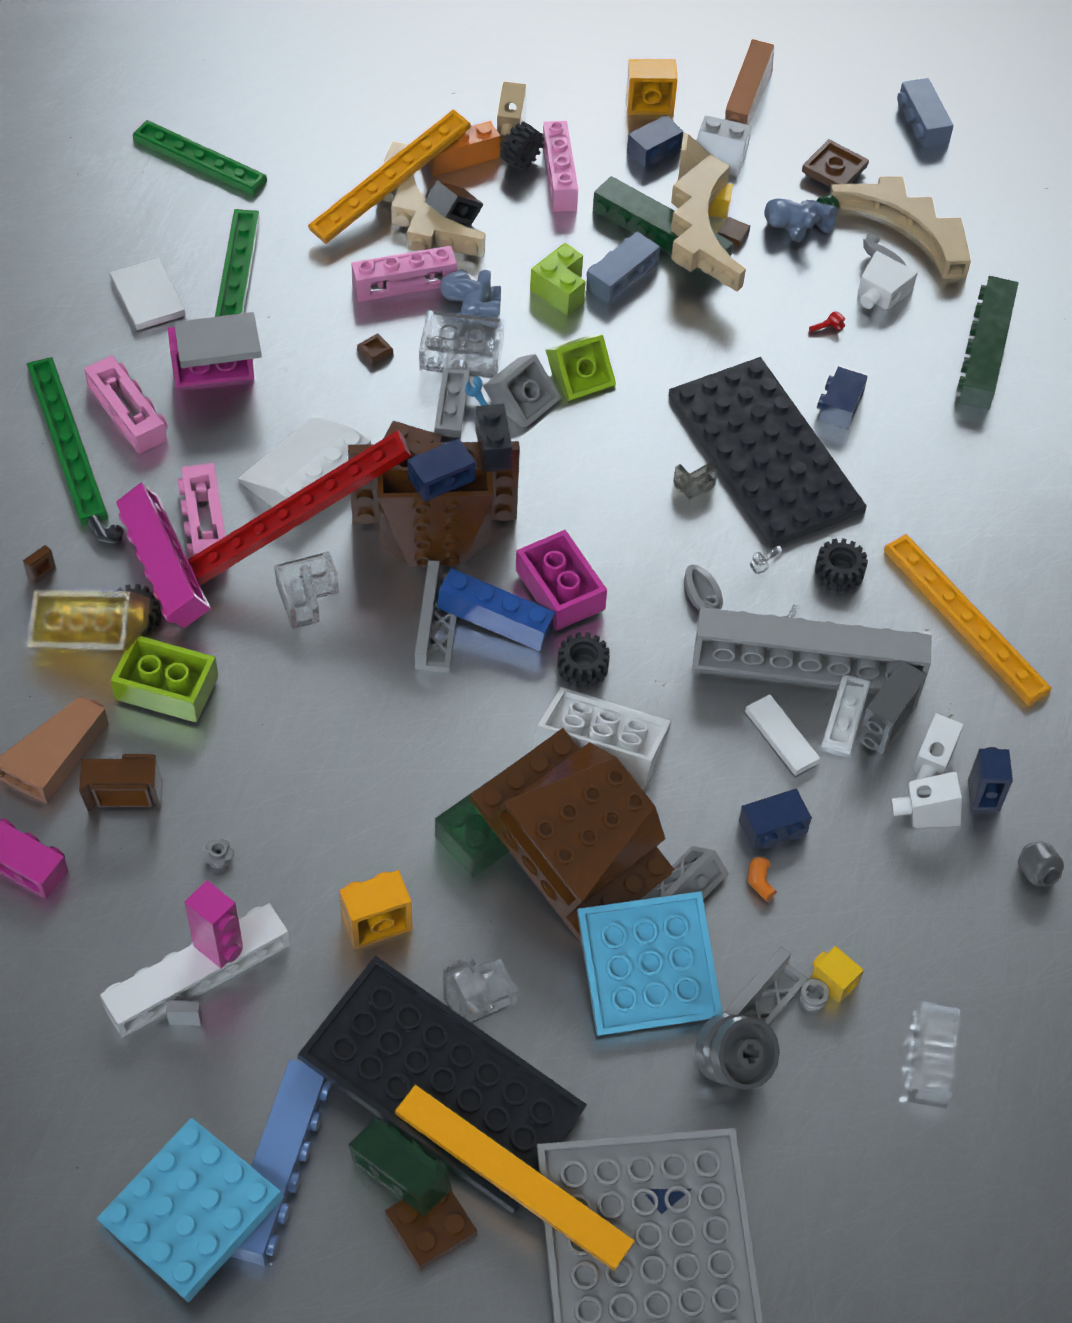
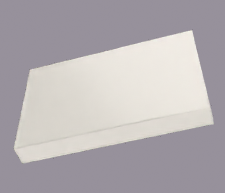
[110,258,186,331]

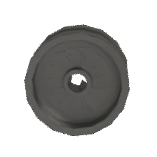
[695,1013,780,1090]

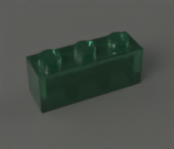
[348,1118,452,1217]

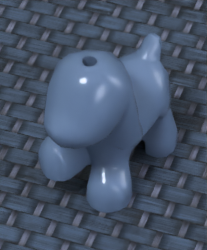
[764,198,838,242]
[440,269,501,326]

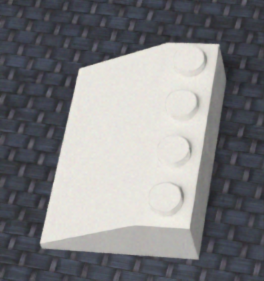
[238,416,371,507]
[532,687,671,791]

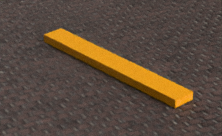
[308,109,471,244]
[884,534,1052,706]
[395,1085,635,1272]

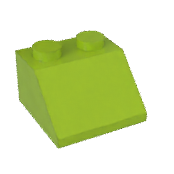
[545,334,617,401]

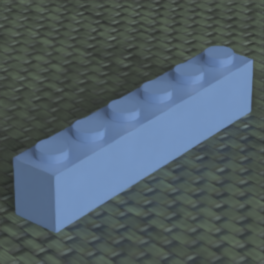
[231,1059,332,1266]

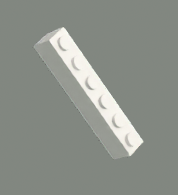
[100,903,290,1038]

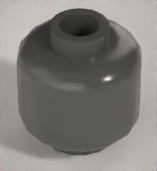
[1018,841,1064,887]

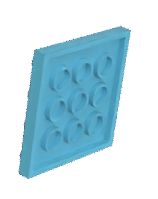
[577,891,722,1036]
[96,1117,284,1303]

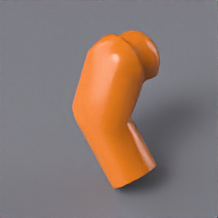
[747,857,777,902]

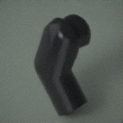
[86,515,124,544]

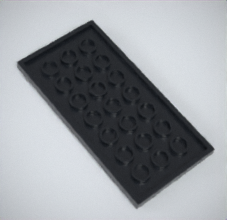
[668,357,867,548]
[297,955,587,1213]

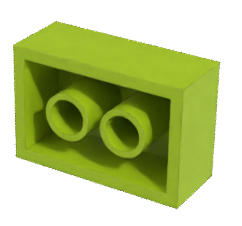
[110,634,218,723]

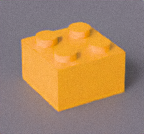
[625,58,678,115]
[339,870,413,950]

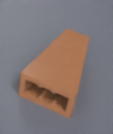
[725,38,775,125]
[0,696,109,804]

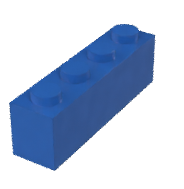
[437,568,555,651]

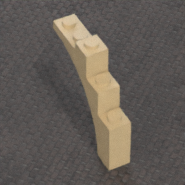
[382,141,486,257]
[671,154,746,292]
[830,176,972,279]

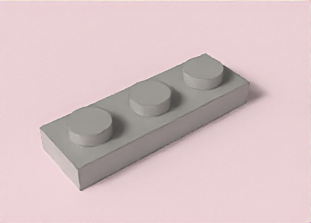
[434,368,470,438]

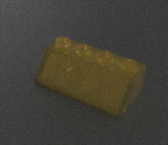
[27,590,150,651]

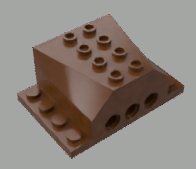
[348,441,520,567]
[468,728,675,944]

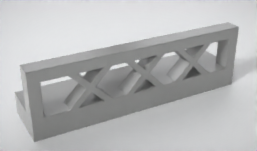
[415,560,457,672]
[639,846,729,900]
[722,946,808,1026]

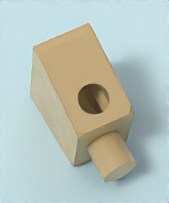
[497,81,527,142]

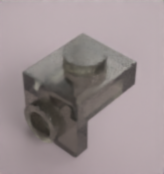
[673,462,718,500]

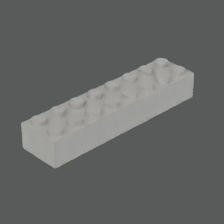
[692,607,932,696]

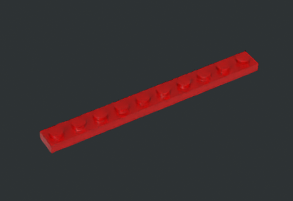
[188,430,411,585]

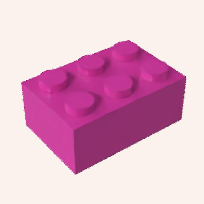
[168,327,255,387]
[515,529,607,631]

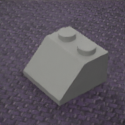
[696,115,751,179]
[483,354,561,428]

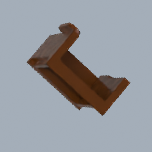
[79,754,163,812]

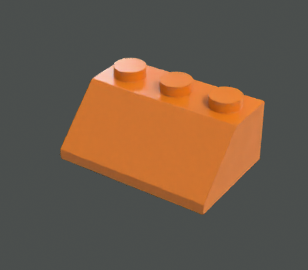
[426,120,500,177]

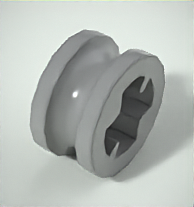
[799,979,829,1012]

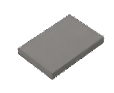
[174,312,262,368]

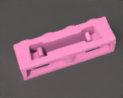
[542,120,579,212]
[351,246,457,302]
[84,355,168,454]
[177,463,225,558]

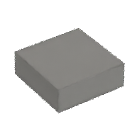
[166,1000,202,1026]

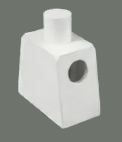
[858,251,918,309]
[913,713,964,780]
[891,772,962,828]

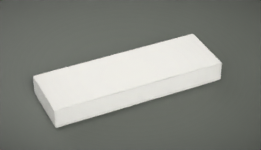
[822,675,871,754]
[745,694,820,776]

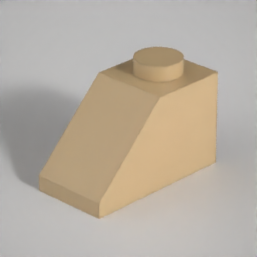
[678,133,710,180]

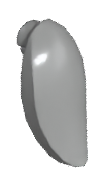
[863,233,907,266]
[684,564,723,610]

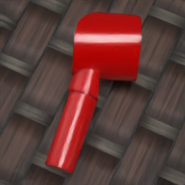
[809,311,846,332]

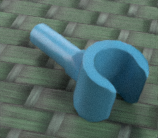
[465,376,488,406]

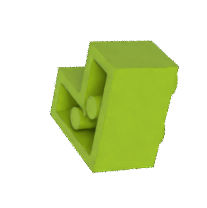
[530,242,586,316]

